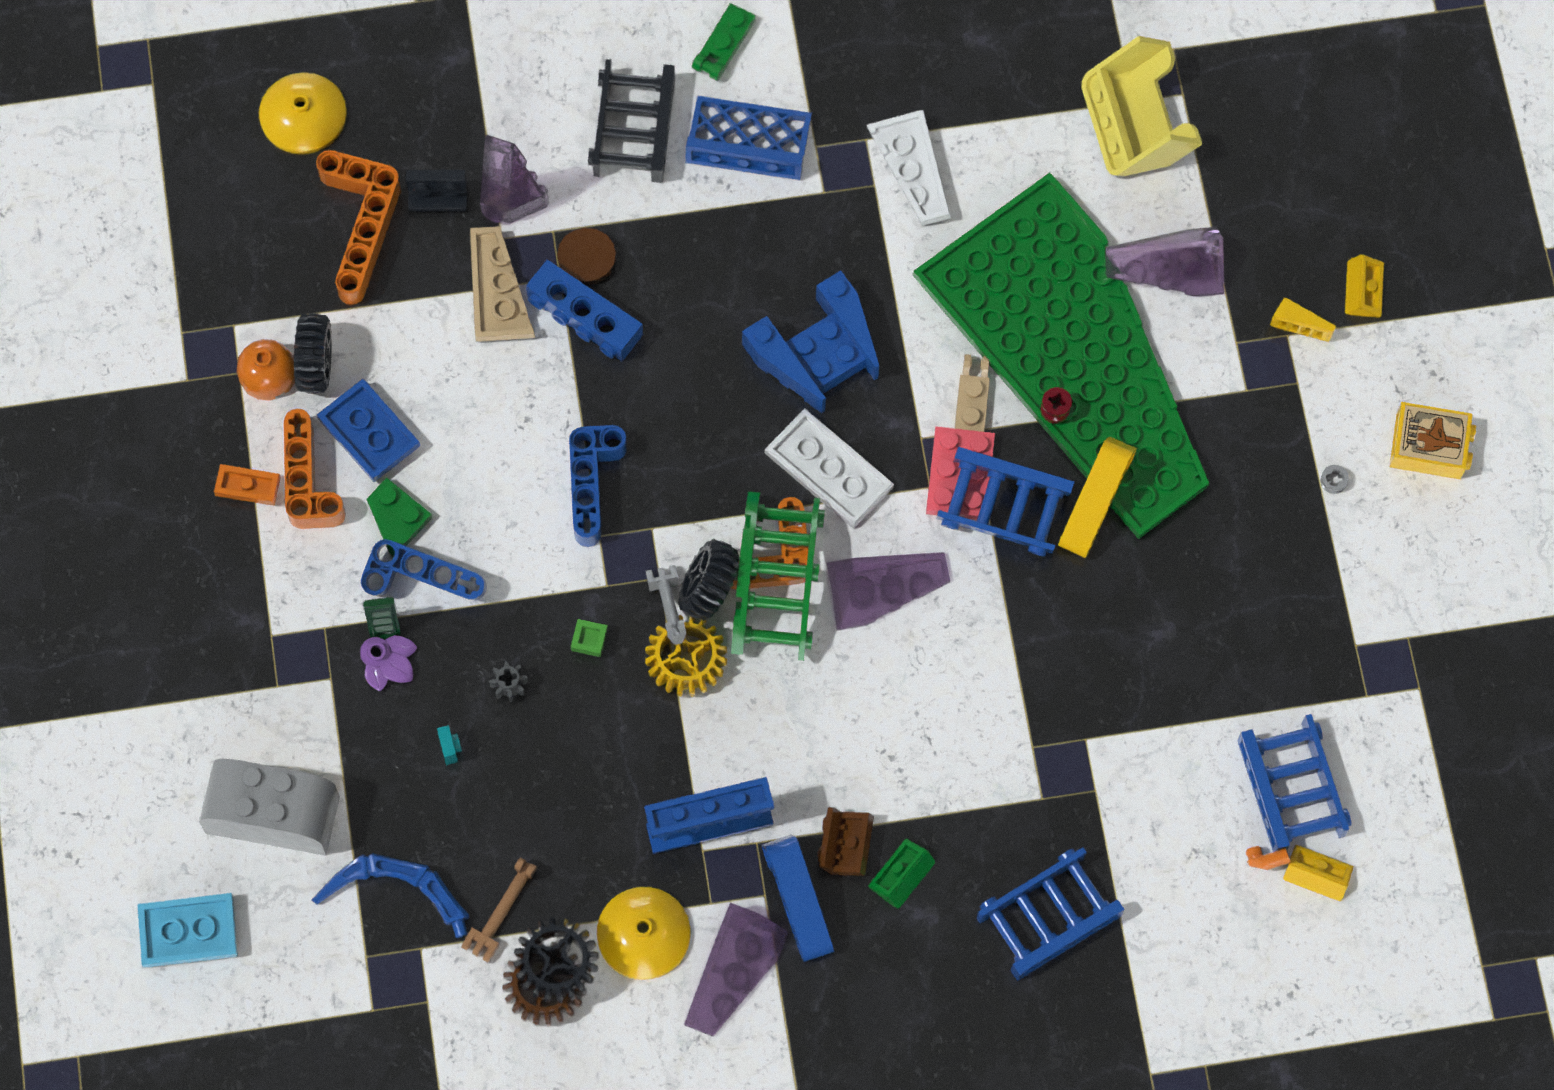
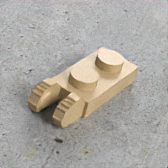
[955,354,990,432]

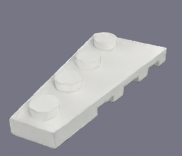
[867,110,951,226]

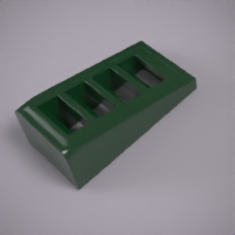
[363,597,401,640]

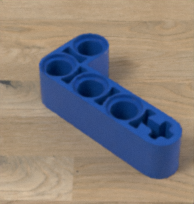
[569,425,627,547]
[361,539,487,600]
[762,835,834,962]

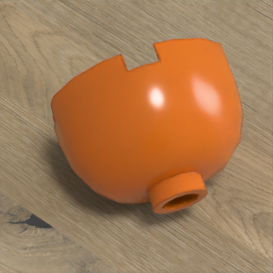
[237,339,295,401]

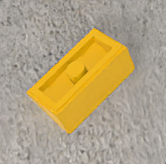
[1345,254,1384,318]
[1283,844,1354,901]

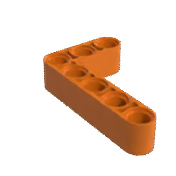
[316,150,401,305]

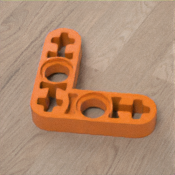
[731,497,809,590]

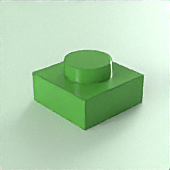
[571,619,608,657]

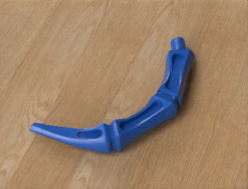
[311,853,469,938]

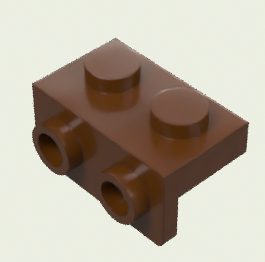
[818,807,874,876]

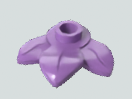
[360,635,417,692]

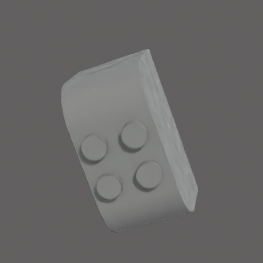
[199,759,340,856]

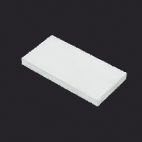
[765,408,894,529]

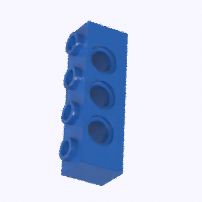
[526,260,643,361]

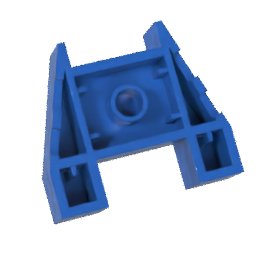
[742,271,879,413]

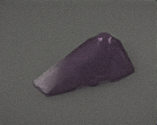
[684,903,788,1037]

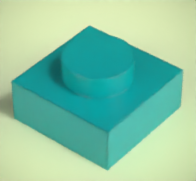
[437,725,462,765]

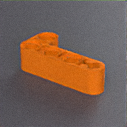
[284,409,346,529]

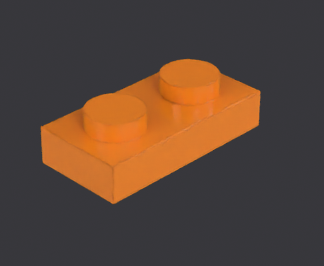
[214,464,281,506]

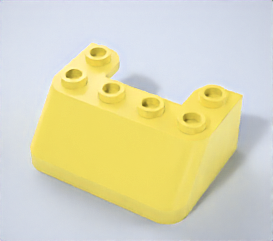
[1082,36,1202,176]

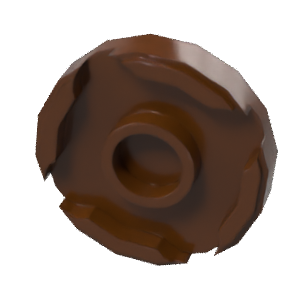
[557,228,616,286]

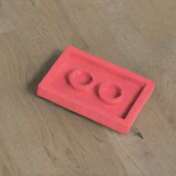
[926,426,995,520]

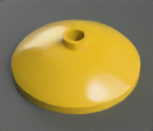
[259,73,347,154]
[597,887,691,980]

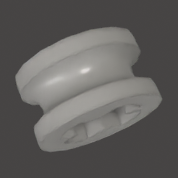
[1320,465,1349,494]

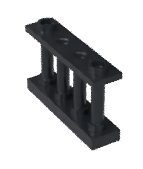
[588,59,676,183]

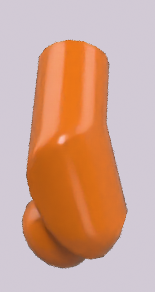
[1245,846,1291,870]

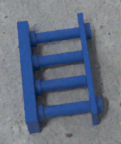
[936,447,1074,556]
[1237,714,1351,852]
[644,777,774,854]
[977,848,1125,981]

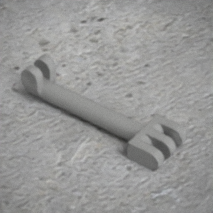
[645,565,686,645]

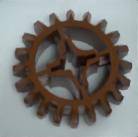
[502,942,587,1027]

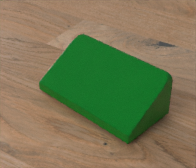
[868,839,935,909]

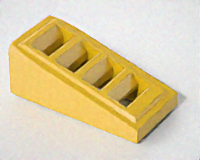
[1270,298,1336,342]

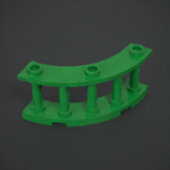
[731,491,825,661]

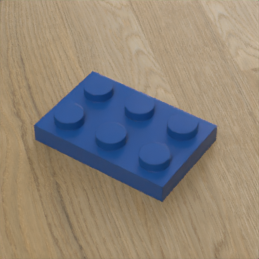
[317,379,420,482]

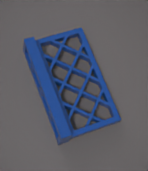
[686,96,812,180]

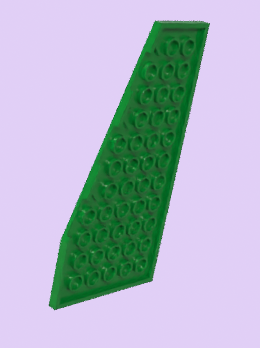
[913,172,1209,539]

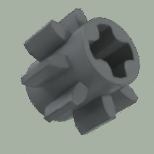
[489,661,528,702]

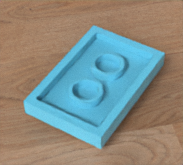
[137,893,238,968]

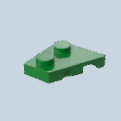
[367,478,432,559]

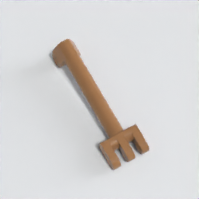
[461,857,537,963]

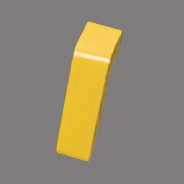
[1058,436,1137,558]

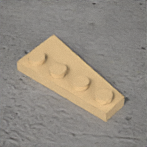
[470,227,535,342]

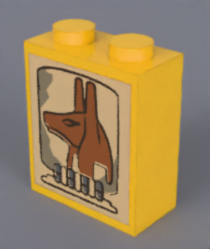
[1389,402,1476,479]

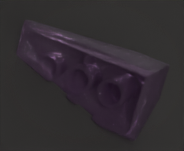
[480,135,549,224]
[1105,227,1224,297]
[826,552,950,631]

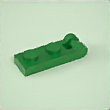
[691,3,755,81]

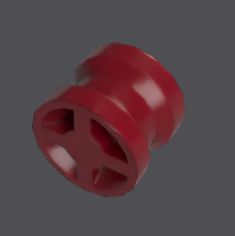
[1040,387,1072,424]

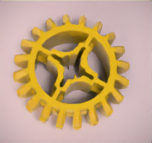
[645,615,727,697]

